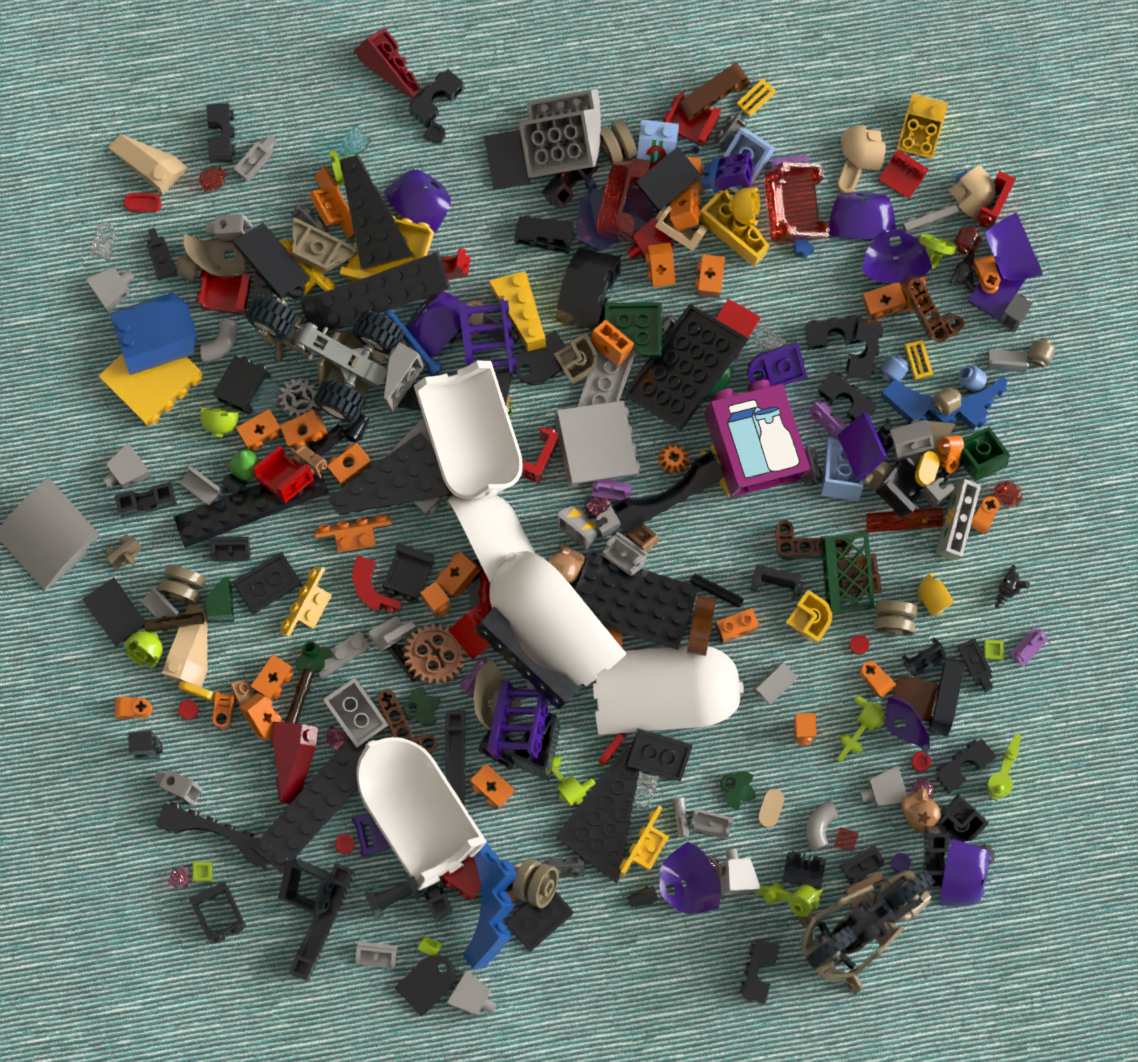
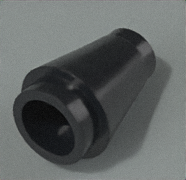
[345,414,369,443]
[627,886,658,908]

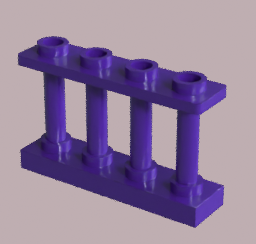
[458,295,516,373]
[487,680,549,759]

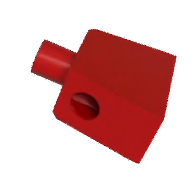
[626,217,674,262]

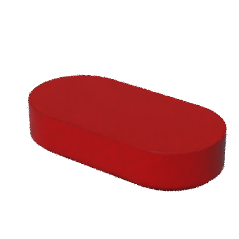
[124,193,162,213]
[598,733,627,766]

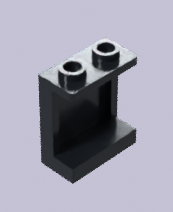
[213,356,271,415]
[875,456,932,518]
[382,543,435,603]
[750,564,804,601]

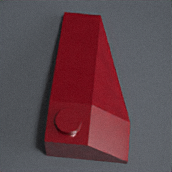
[354,28,422,99]
[271,722,318,804]

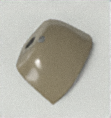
[183,234,245,278]
[474,659,521,730]

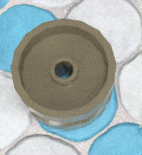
[600,118,637,166]
[157,564,207,605]
[873,600,918,636]
[513,858,559,908]

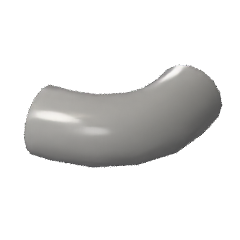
[200,320,238,363]
[806,800,838,852]

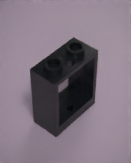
[278,858,335,915]
[189,881,246,944]

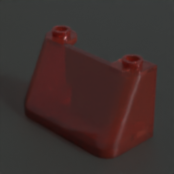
[596,159,651,242]
[765,162,829,243]

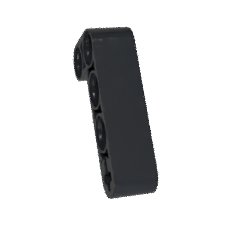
[928,657,965,737]

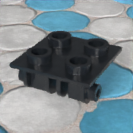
[782,850,826,890]

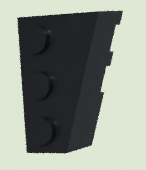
[514,215,574,254]
[511,712,561,781]

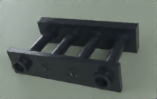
[364,873,422,919]

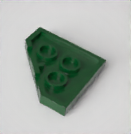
[605,302,663,358]

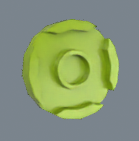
[328,149,355,187]
[919,233,956,269]

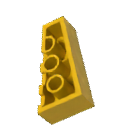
[699,190,769,267]
[489,271,546,352]

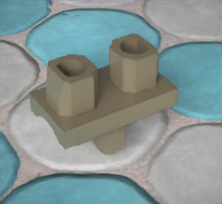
[105,534,143,570]

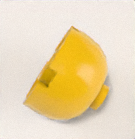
[729,187,760,225]

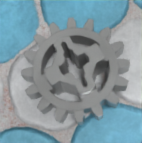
[278,378,318,418]

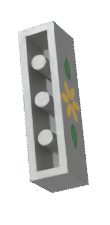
[935,479,981,560]

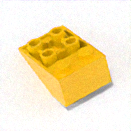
[897,93,948,159]

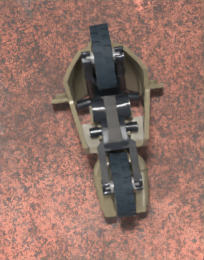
[797,870,935,994]

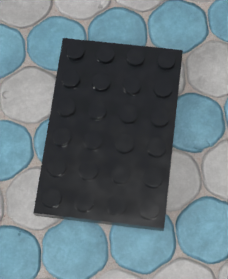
[623,304,748,431]
[575,552,699,650]

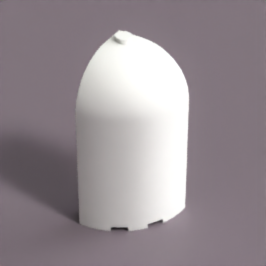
[414,361,522,499]
[447,495,536,584]
[490,551,626,686]
[593,646,744,734]
[357,737,487,890]

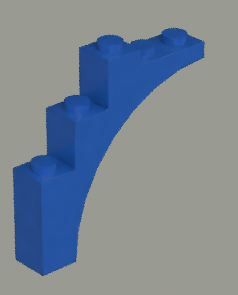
[881,376,1008,431]
[462,839,518,969]

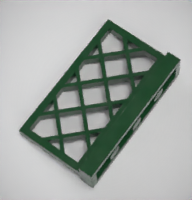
[820,532,875,615]

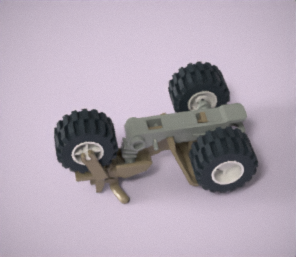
[245,295,404,423]

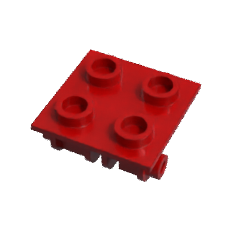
[878,150,929,199]

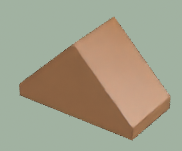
[625,523,659,552]

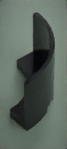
[556,249,621,329]

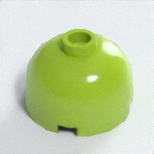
[200,407,239,437]
[123,631,163,668]

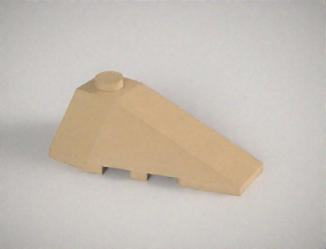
[108,134,188,195]
[162,604,208,688]

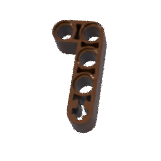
[678,63,750,121]
[901,275,964,342]
[775,520,852,560]
[687,595,716,656]
[378,689,437,755]

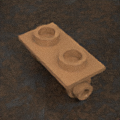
[290,445,327,478]
[230,679,254,721]

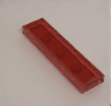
[866,507,943,533]

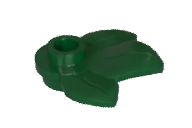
[295,641,333,673]
[403,687,440,725]
[720,771,756,810]

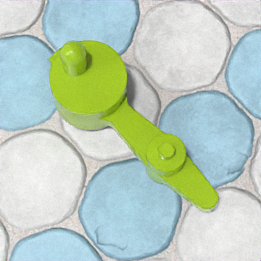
[836,696,886,763]
[986,734,1021,801]
[551,755,595,806]
[754,883,823,917]

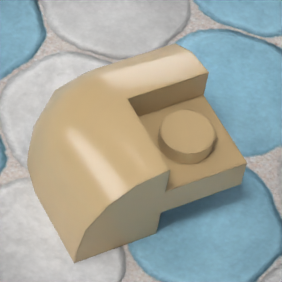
[841,125,885,170]
[949,165,996,218]

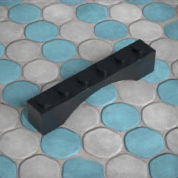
[611,451,725,532]
[473,607,580,709]
[445,711,466,807]
[156,802,269,869]
[289,863,355,982]

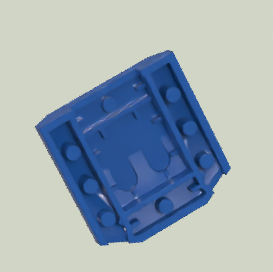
[110,292,198,375]

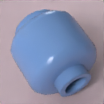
[880,355,908,383]
[959,365,987,393]

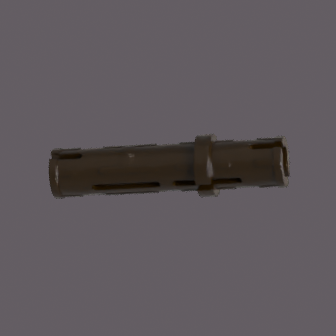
[144,612,204,632]
[285,668,314,723]

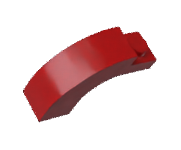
[427,248,471,280]
[352,555,402,614]

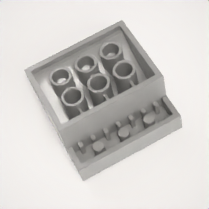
[519,89,601,178]
[0,477,100,591]

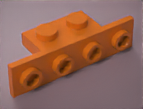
[309,166,354,239]
[315,514,391,553]

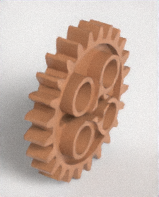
[403,623,466,686]

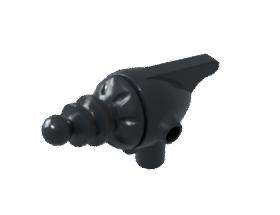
[949,252,976,291]
[877,418,894,462]
[994,565,1030,609]

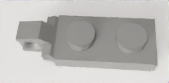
[233,135,278,182]

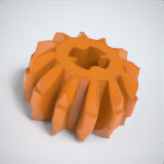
[658,442,690,475]

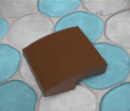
[837,553,882,598]
[893,675,939,722]

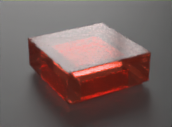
[834,827,859,852]

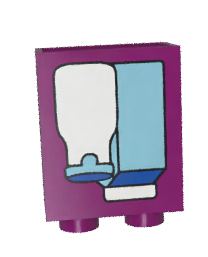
[704,380,811,498]

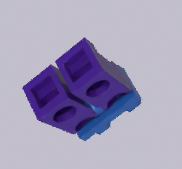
[700,151,754,194]

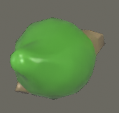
[225,450,260,481]

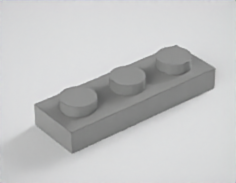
[902,205,959,234]
[318,631,371,680]

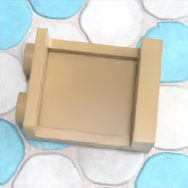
[655,204,709,251]

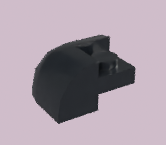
[934,794,989,842]

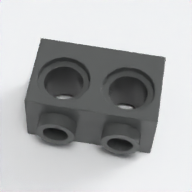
[999,294,1032,332]

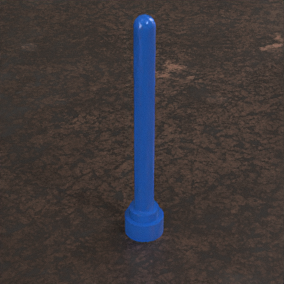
[384,310,443,377]

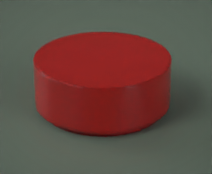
[850,635,869,655]
[179,700,199,720]
[911,752,931,772]
[335,834,355,855]

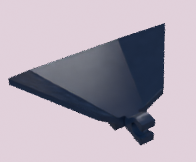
[576,177,653,251]

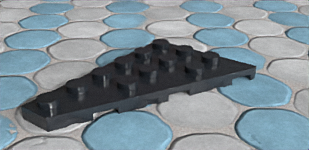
[328,432,454,516]
[556,744,639,884]

